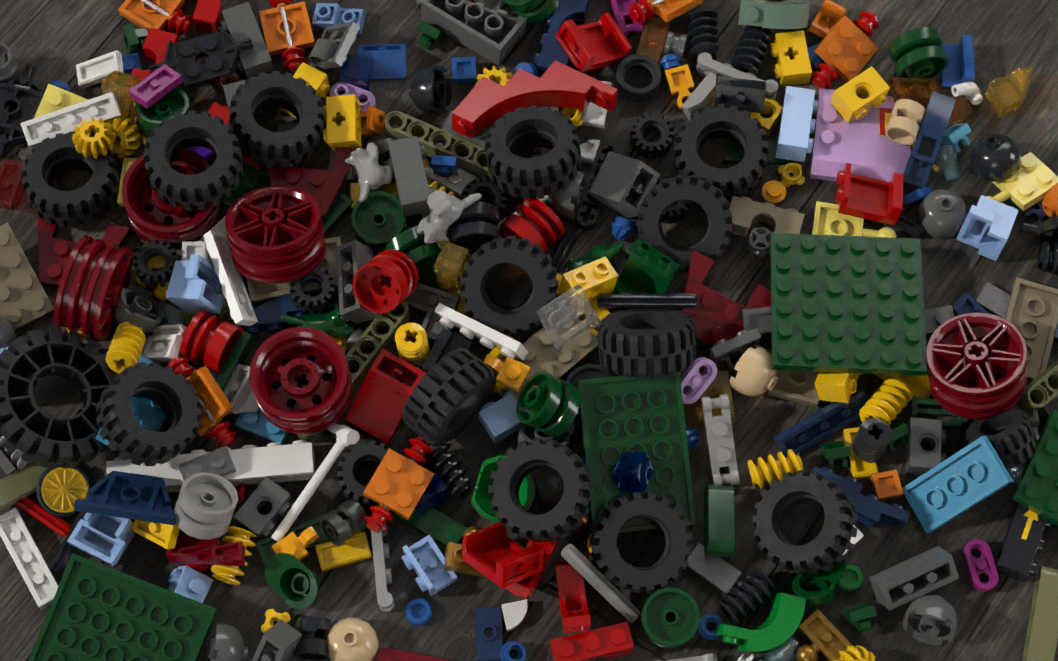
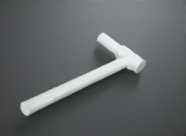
[271,423,360,542]

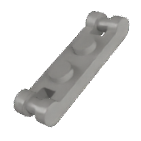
[696,52,778,100]
[702,394,740,486]
[371,522,395,613]

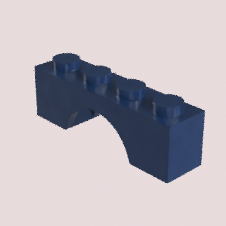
[533,0,591,77]

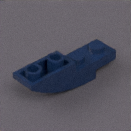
[903,91,956,188]
[237,291,337,336]
[812,467,909,528]

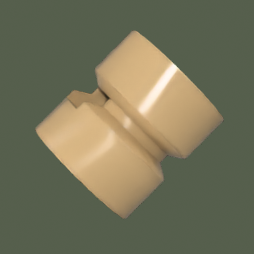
[885,99,925,145]

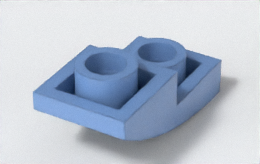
[312,3,366,34]

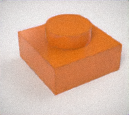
[870,470,903,501]

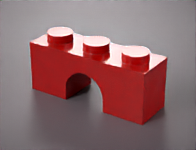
[125,28,180,101]
[550,621,634,661]

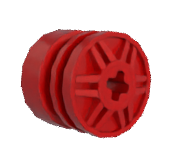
[499,197,565,254]
[352,250,419,313]
[180,310,243,375]

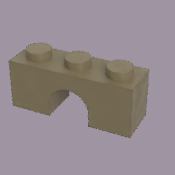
[730,196,805,237]

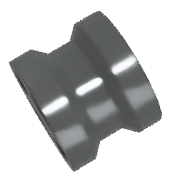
[664,31,688,58]
[747,227,771,257]

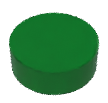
[837,564,863,592]

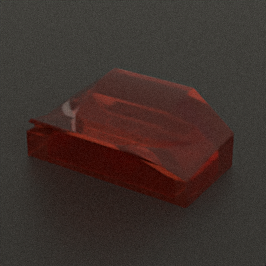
[0,159,25,211]

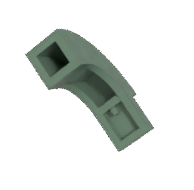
[738,0,811,29]

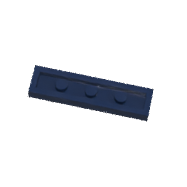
[774,388,867,457]

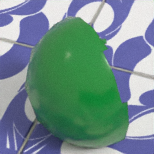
[471,456,535,522]

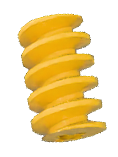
[105,321,146,374]
[395,323,430,368]
[859,378,913,425]
[747,449,803,490]
[210,526,257,586]

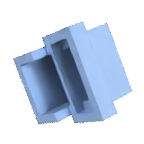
[956,195,1019,261]
[165,254,225,314]
[67,513,136,567]

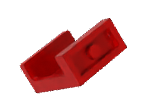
[555,12,632,72]
[835,163,904,225]
[462,522,544,589]

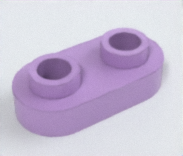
[330,82,376,112]
[680,357,717,404]

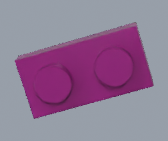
[129,64,182,109]

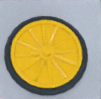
[36,463,91,517]

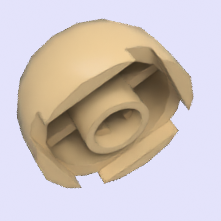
[730,344,778,396]
[327,617,379,661]

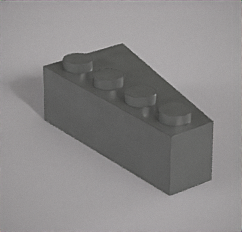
[421,0,527,66]

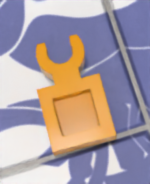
[664,64,695,109]

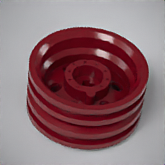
[122,149,222,250]
[225,186,326,283]
[54,235,133,341]
[926,312,1027,419]
[249,327,353,434]

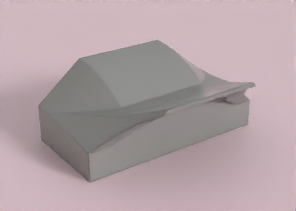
[681,73,718,121]
[223,364,260,415]

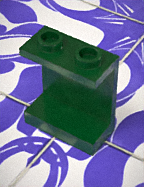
[609,238,680,294]

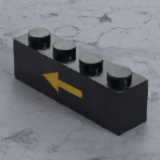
[995,502,1051,582]

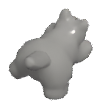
[345,143,393,202]
[417,190,482,244]

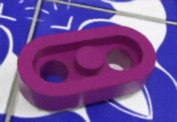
[963,539,999,592]

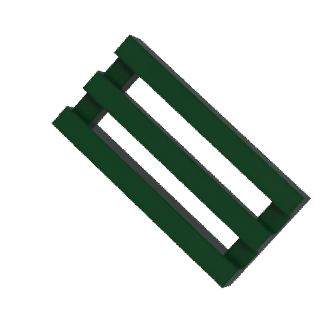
[910,397,963,427]

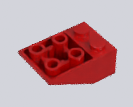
[345,349,426,445]

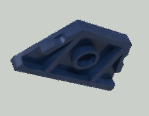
[74,471,175,525]

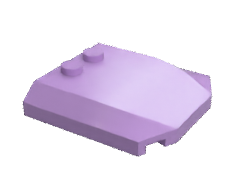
[809,88,911,182]

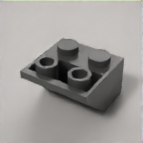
[588,152,660,219]

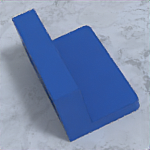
[941,35,975,89]
[358,44,407,80]

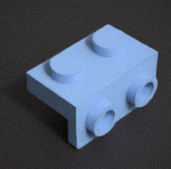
[401,534,458,596]
[167,566,213,603]

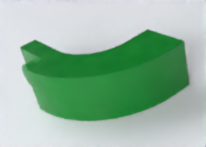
[715,593,806,652]

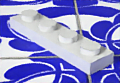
[20,92,122,146]
[203,230,258,326]
[434,303,528,360]
[0,508,59,609]

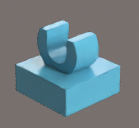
[941,123,971,152]

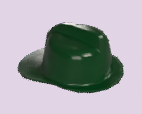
[265,553,319,609]
[792,560,846,608]

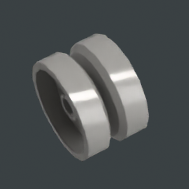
[174,472,238,540]

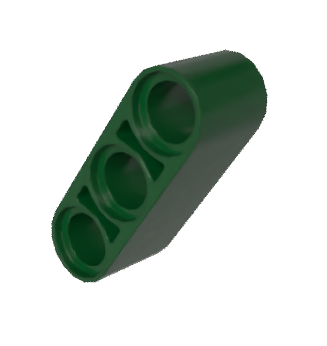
[704,484,735,558]

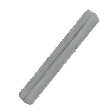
[561,544,641,623]

